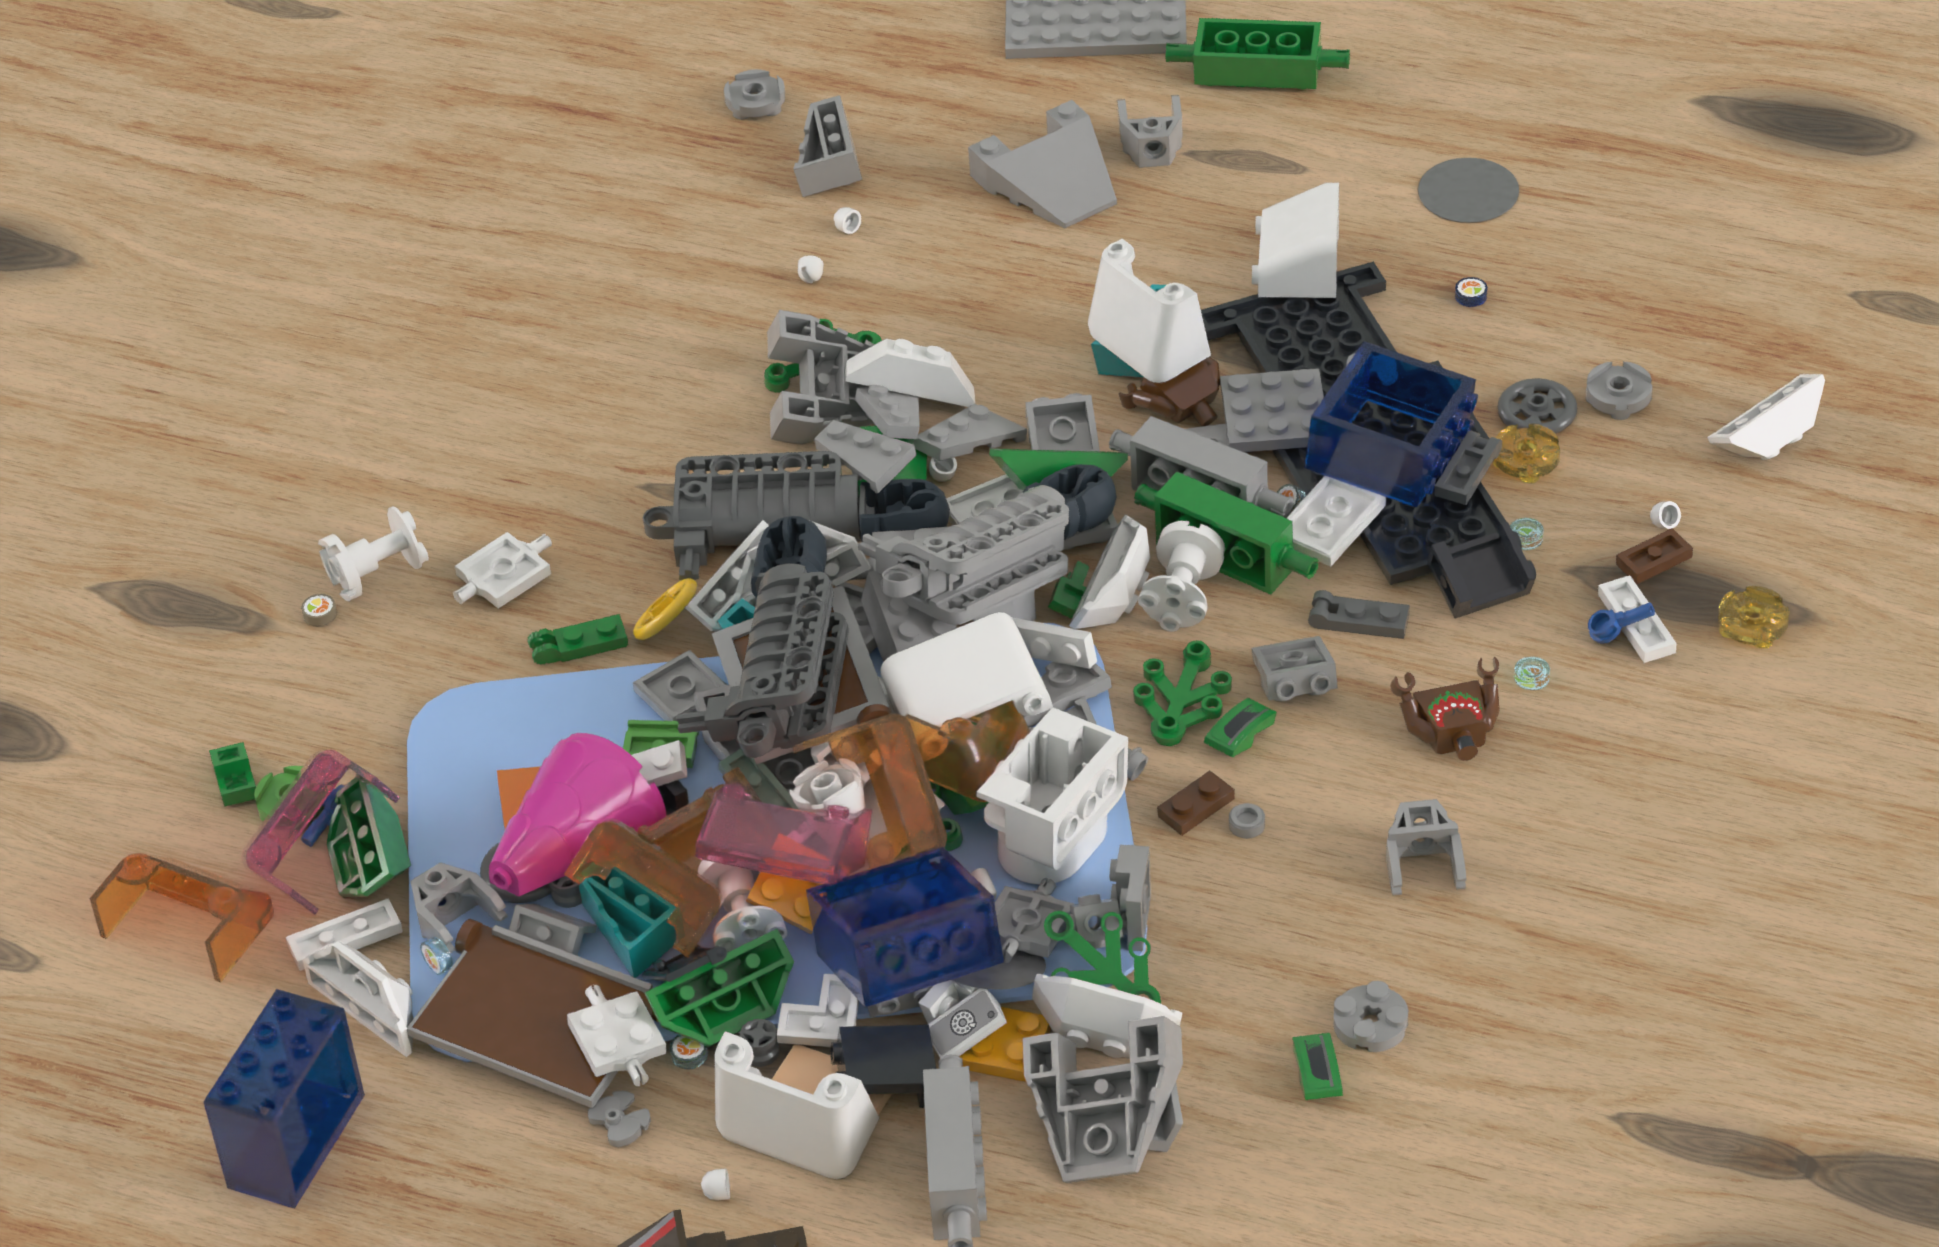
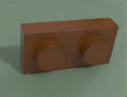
[1616,528,1693,585]
[1157,770,1235,836]

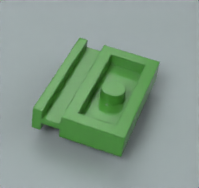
[623,720,699,768]

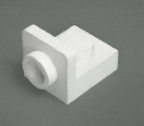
[918,976,978,1024]

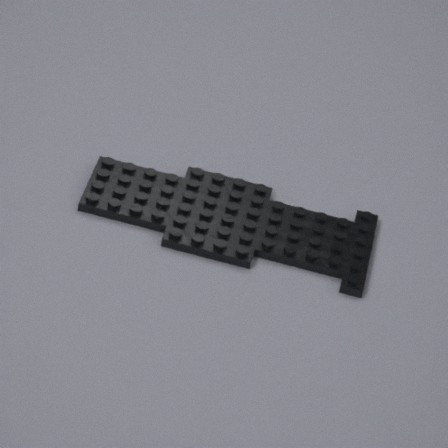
[1201,261,1506,585]

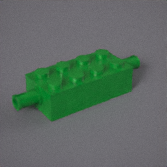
[1165,18,1350,90]
[1134,472,1319,595]

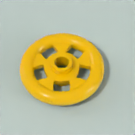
[633,578,697,640]

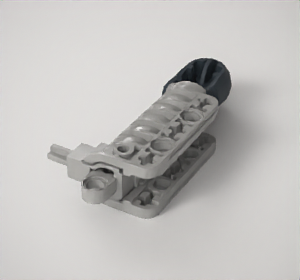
[858,464,1117,625]

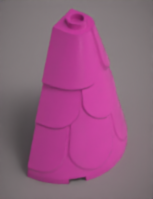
[489,733,667,897]

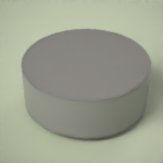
[1229,803,1265,839]

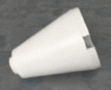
[790,758,870,862]

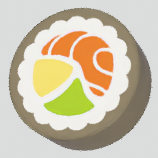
[301,594,337,626]

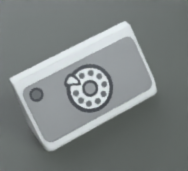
[928,988,1006,1058]

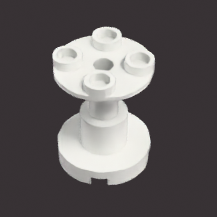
[318,506,429,601]
[1138,521,1225,632]
[698,844,787,952]

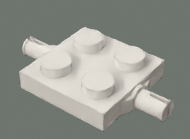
[453,532,552,609]
[567,985,666,1086]

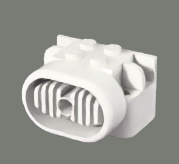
[977,707,1128,885]

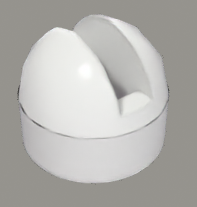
[834,207,861,234]
[798,256,824,284]
[929,457,957,482]
[1650,501,1681,529]
[701,1168,730,1201]

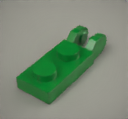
[527,614,628,665]

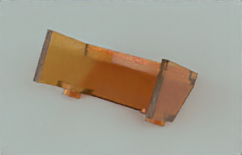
[889,700,1030,802]
[792,713,947,886]
[89,853,274,982]

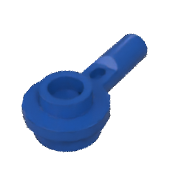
[1588,602,1655,644]
[301,784,345,847]

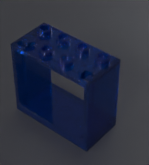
[1305,341,1478,508]
[806,847,1004,1007]
[203,989,365,1209]

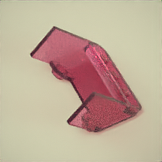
[241,750,400,915]
[695,782,872,884]

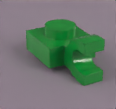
[1048,561,1090,619]

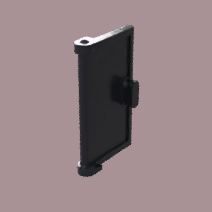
[642,944,727,982]

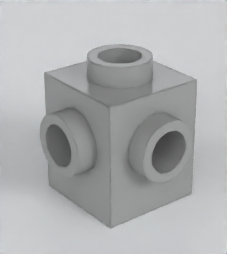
[1069,894,1123,949]

